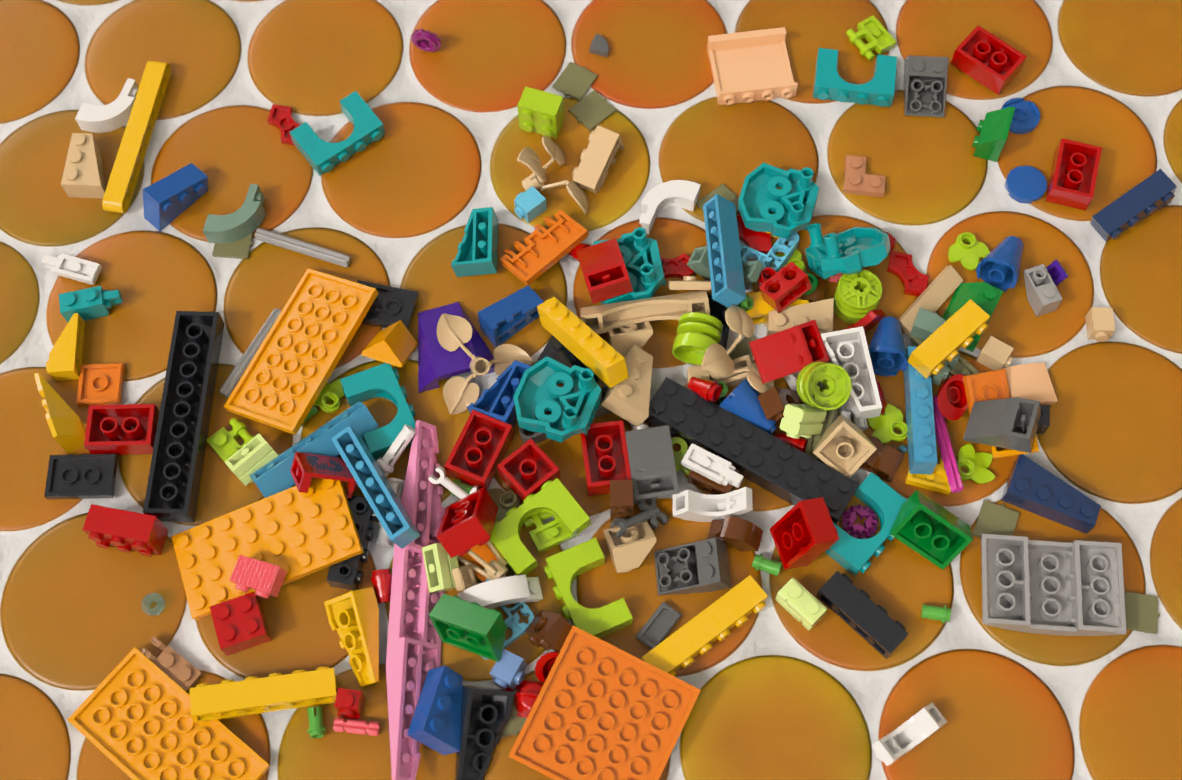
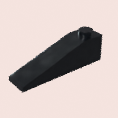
[455,685,514,780]

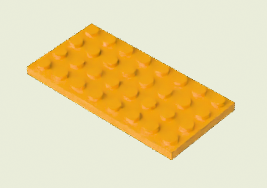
[223,269,378,435]
[171,478,364,620]
[67,647,271,780]

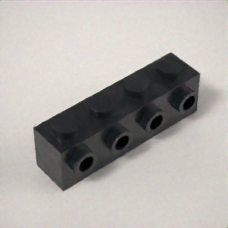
[326,496,378,591]
[817,571,908,659]

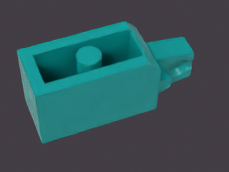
[59,286,123,322]

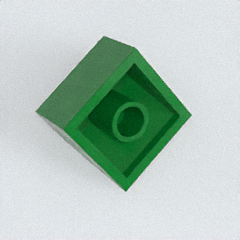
[972,106,1015,162]

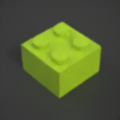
[517,86,564,138]

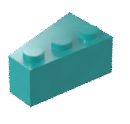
[451,207,498,277]

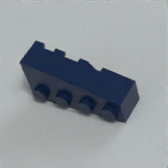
[1090,169,1177,242]
[1001,454,1101,534]

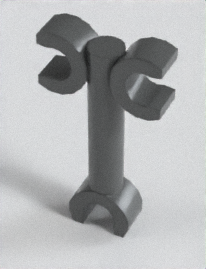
[610,497,668,537]

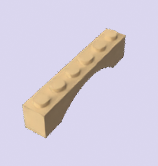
[580,290,710,334]

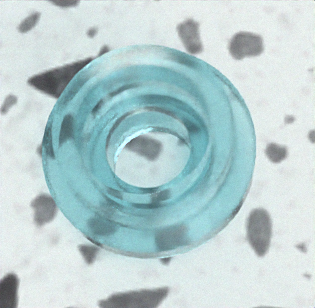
[141,593,165,616]

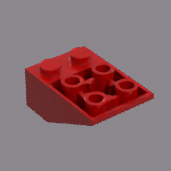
[576,238,633,304]
[749,320,830,384]

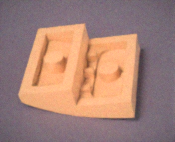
[1003,363,1058,405]

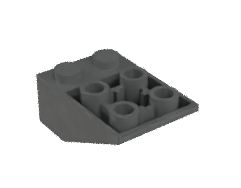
[903,56,949,118]
[963,397,1041,453]
[625,425,679,500]
[654,538,731,596]

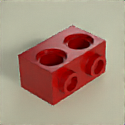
[759,261,812,313]

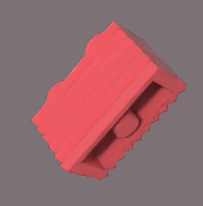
[229,555,287,599]

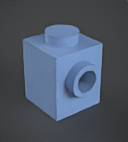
[490,649,527,690]

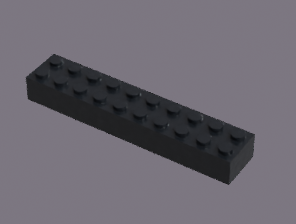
[143,311,225,523]
[644,377,860,525]

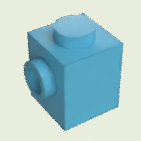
[514,186,547,223]

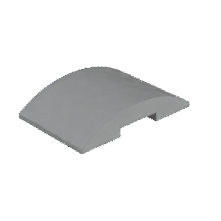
[981,534,1127,636]

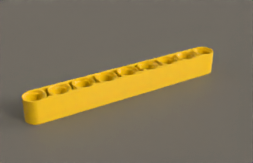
[102,61,171,213]

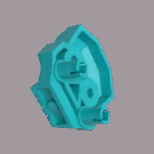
[738,163,819,239]
[805,223,891,279]
[593,227,666,304]
[513,356,601,442]

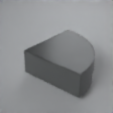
[589,34,609,58]

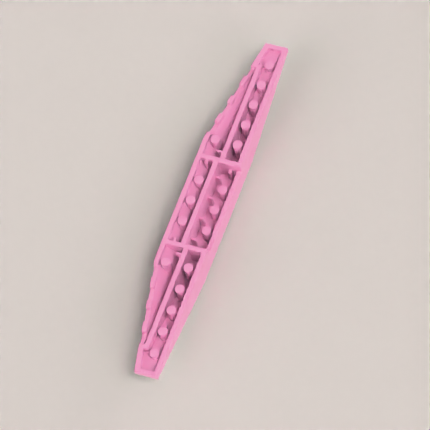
[386,420,445,780]

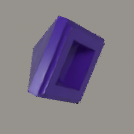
[1046,260,1069,286]

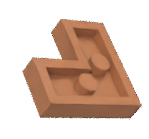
[843,155,885,197]

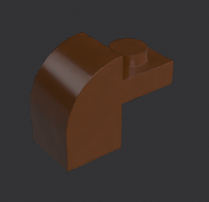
[707,516,763,551]

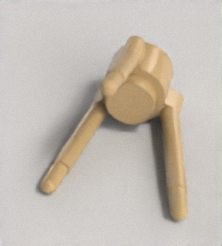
[457,540,509,580]

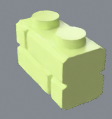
[780,404,827,439]
[225,434,279,486]
[422,543,459,593]
[775,578,827,631]

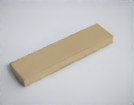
[898,265,963,337]

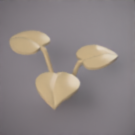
[517,135,588,216]
[701,305,774,393]
[437,313,532,415]

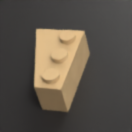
[572,125,625,194]
[61,133,106,199]
[766,298,834,336]
[601,345,653,427]

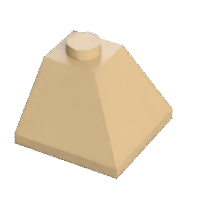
[607,321,653,357]
[813,414,877,478]
[603,520,657,573]

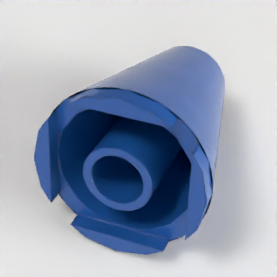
[976,236,1024,292]
[868,316,908,377]
[719,378,777,434]

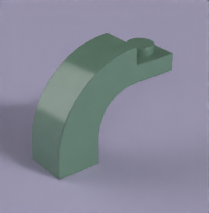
[203,184,266,243]
[687,246,764,290]
[910,308,959,385]

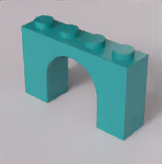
[812,48,897,107]
[290,91,385,176]
[340,363,416,460]
[825,472,906,577]

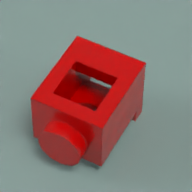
[334,688,366,720]

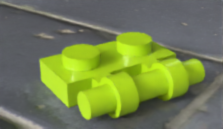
[846,15,896,61]
[206,418,255,470]
[524,513,578,554]

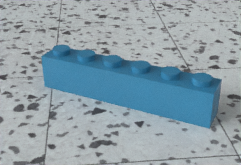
[703,194,746,308]
[903,346,937,475]
[249,401,379,498]
[331,426,421,549]

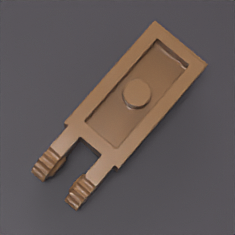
[140,636,204,693]

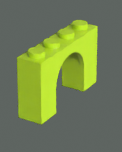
[490,478,592,575]
[543,537,633,639]

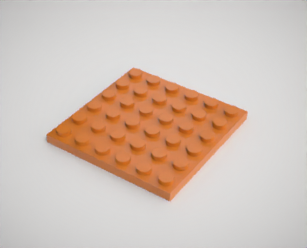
[508,626,701,780]

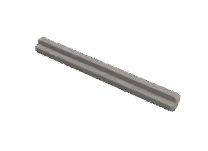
[255,228,351,267]
[219,308,282,398]

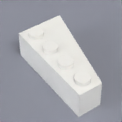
[821,326,882,420]

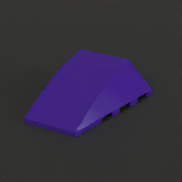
[418,302,495,393]

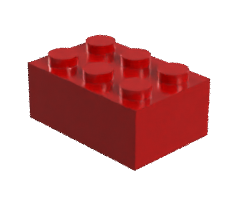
[950,25,1027,95]
[1045,138,1102,211]
[84,404,160,455]
[444,410,514,490]
[580,420,632,496]
[436,487,498,558]
[769,497,839,570]
[82,504,169,557]

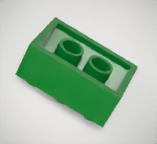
[942,282,1003,352]
[890,490,973,570]
[429,594,507,662]

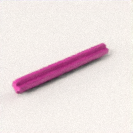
[933,396,964,493]

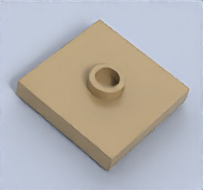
[668,276,711,290]

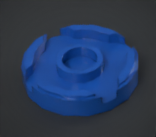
[1001,98,1040,135]
[1005,165,1047,204]

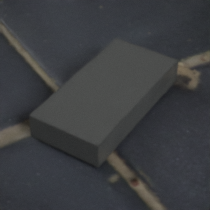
[635,601,682,650]

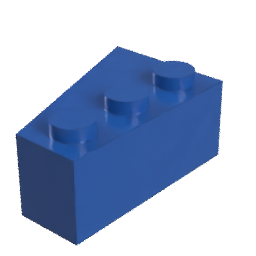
[143,163,208,232]
[477,285,544,347]
[467,360,531,427]
[407,666,463,755]

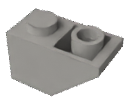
[1024,264,1063,317]

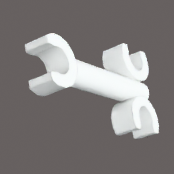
[428,466,478,499]

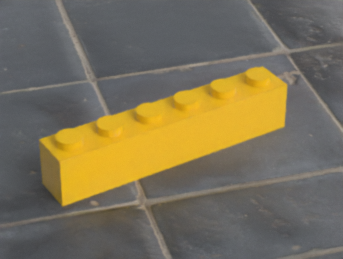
[537,297,629,388]
[642,575,768,677]
[190,666,337,723]

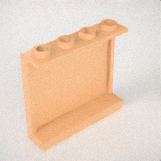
[707,27,798,105]

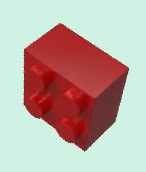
[497,439,560,503]
[209,591,272,656]

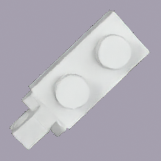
[41,254,102,285]
[681,444,744,488]

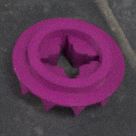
[411,28,442,52]
[842,504,878,539]

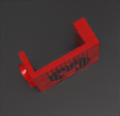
[290,452,358,499]

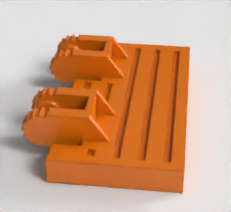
[500,210,589,286]

